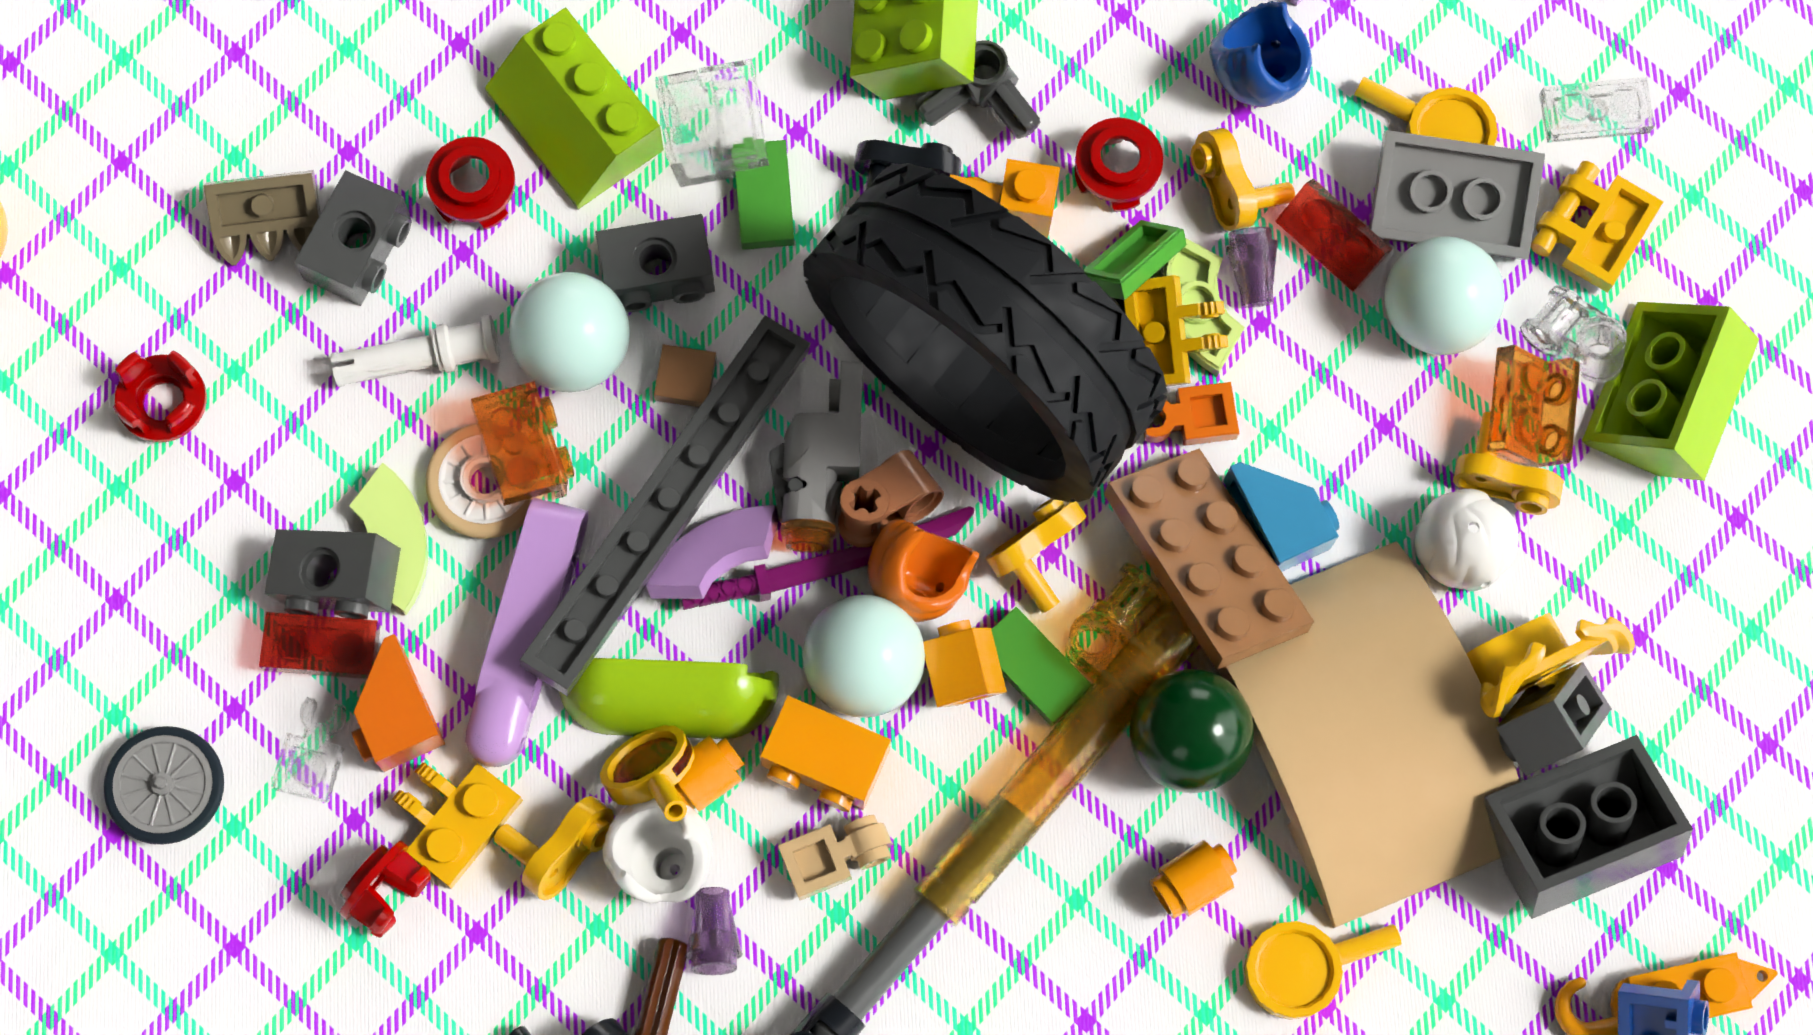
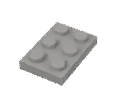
[1367,130,1545,260]

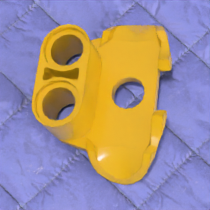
[1466,613,1635,718]

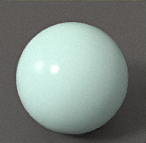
[1384,236,1505,355]
[509,272,630,392]
[802,595,925,718]

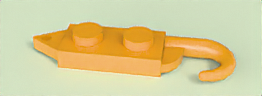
[1555,952,1778,1035]

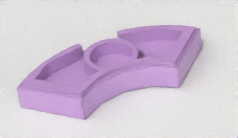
[646,505,779,599]

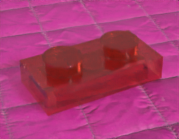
[1275,178,1392,292]
[259,612,381,679]

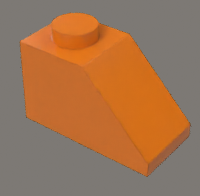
[351,634,445,772]

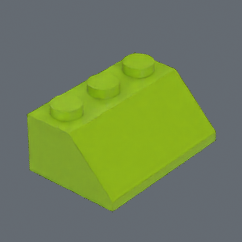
[485,7,664,210]
[1582,301,1759,481]

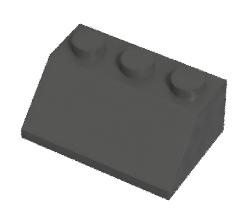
[1484,735,1693,919]

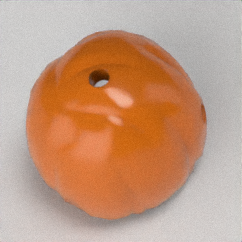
[867,519,979,622]

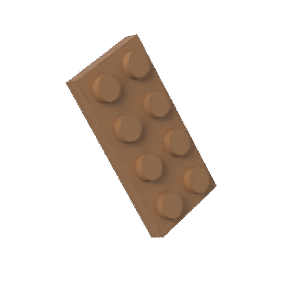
[1104,448,1314,670]

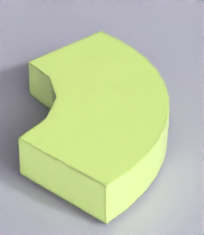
[1162,238,1245,377]
[349,463,429,615]

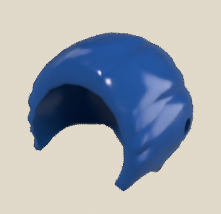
[1209,1,1312,107]

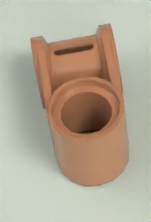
[838,450,944,547]

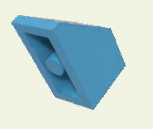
[1223,462,1340,572]

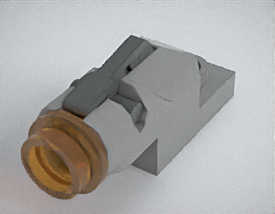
[769,361,863,553]

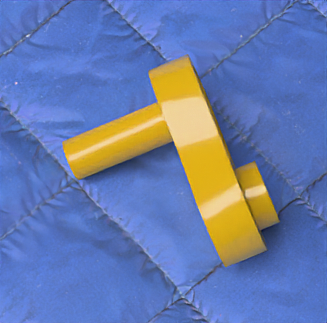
[1191,128,1295,231]
[1453,412,1564,515]
[985,498,1087,613]
[494,796,614,901]

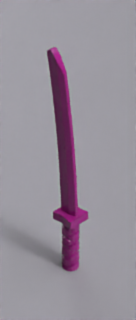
[681,506,975,610]

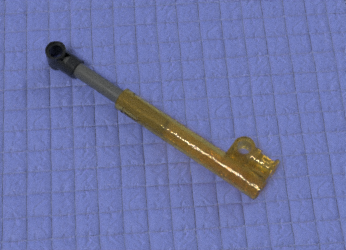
[790,562,1200,1035]

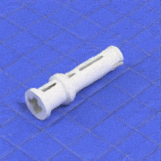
[331,315,501,387]

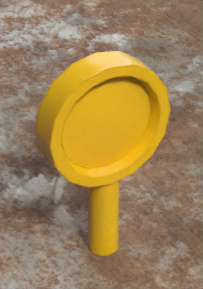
[1354,77,1498,146]
[1244,921,1402,1020]

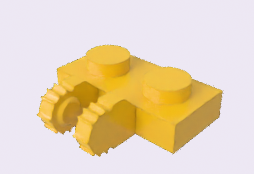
[1124,275,1228,387]
[392,762,523,889]

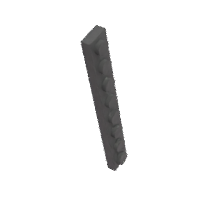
[520,315,811,696]

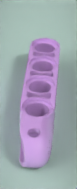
[465,498,588,767]

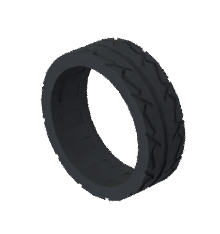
[803,163,1167,503]

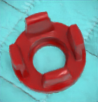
[1074,117,1163,212]
[426,137,515,230]
[113,350,207,443]
[339,840,431,938]

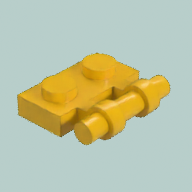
[1531,161,1664,293]

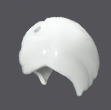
[1414,488,1519,592]
[602,799,712,903]

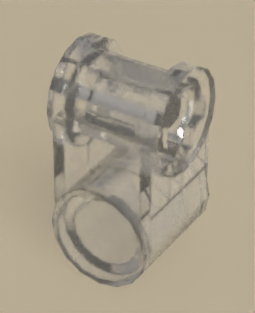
[1520,285,1627,383]

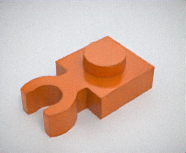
[1144,382,1240,446]

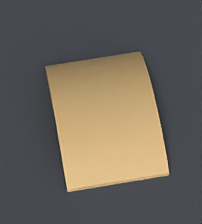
[1218,541,1520,928]

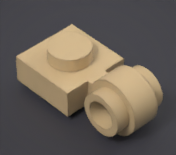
[778,815,893,901]

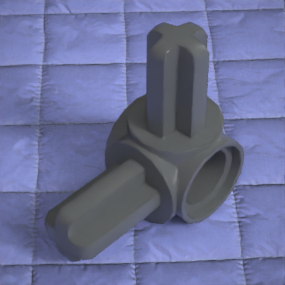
[915,40,1041,139]

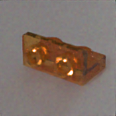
[1487,345,1580,468]
[471,381,574,506]

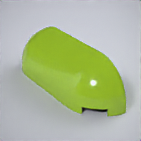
[558,658,779,739]

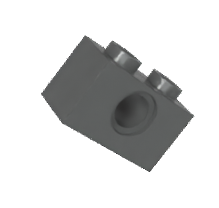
[294,170,412,306]
[595,214,715,312]
[265,529,401,619]
[1496,662,1612,776]

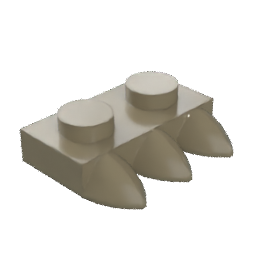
[203,170,321,266]

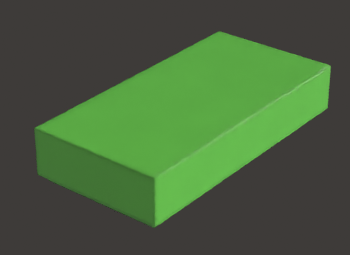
[733,140,795,250]
[1084,220,1187,300]
[991,607,1093,727]

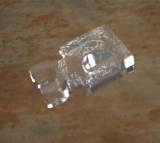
[270,697,346,803]

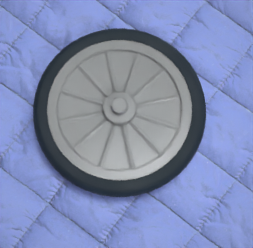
[103,726,224,845]

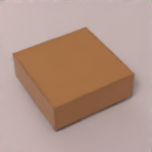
[654,344,717,407]

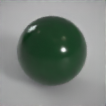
[1129,669,1254,793]

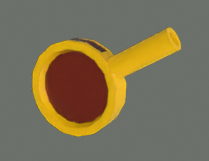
[600,725,695,822]

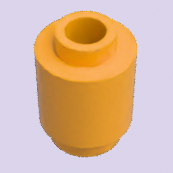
[672,735,745,812]
[1149,840,1237,919]

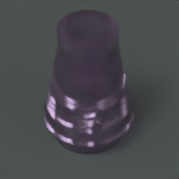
[1225,227,1278,308]
[685,887,743,976]

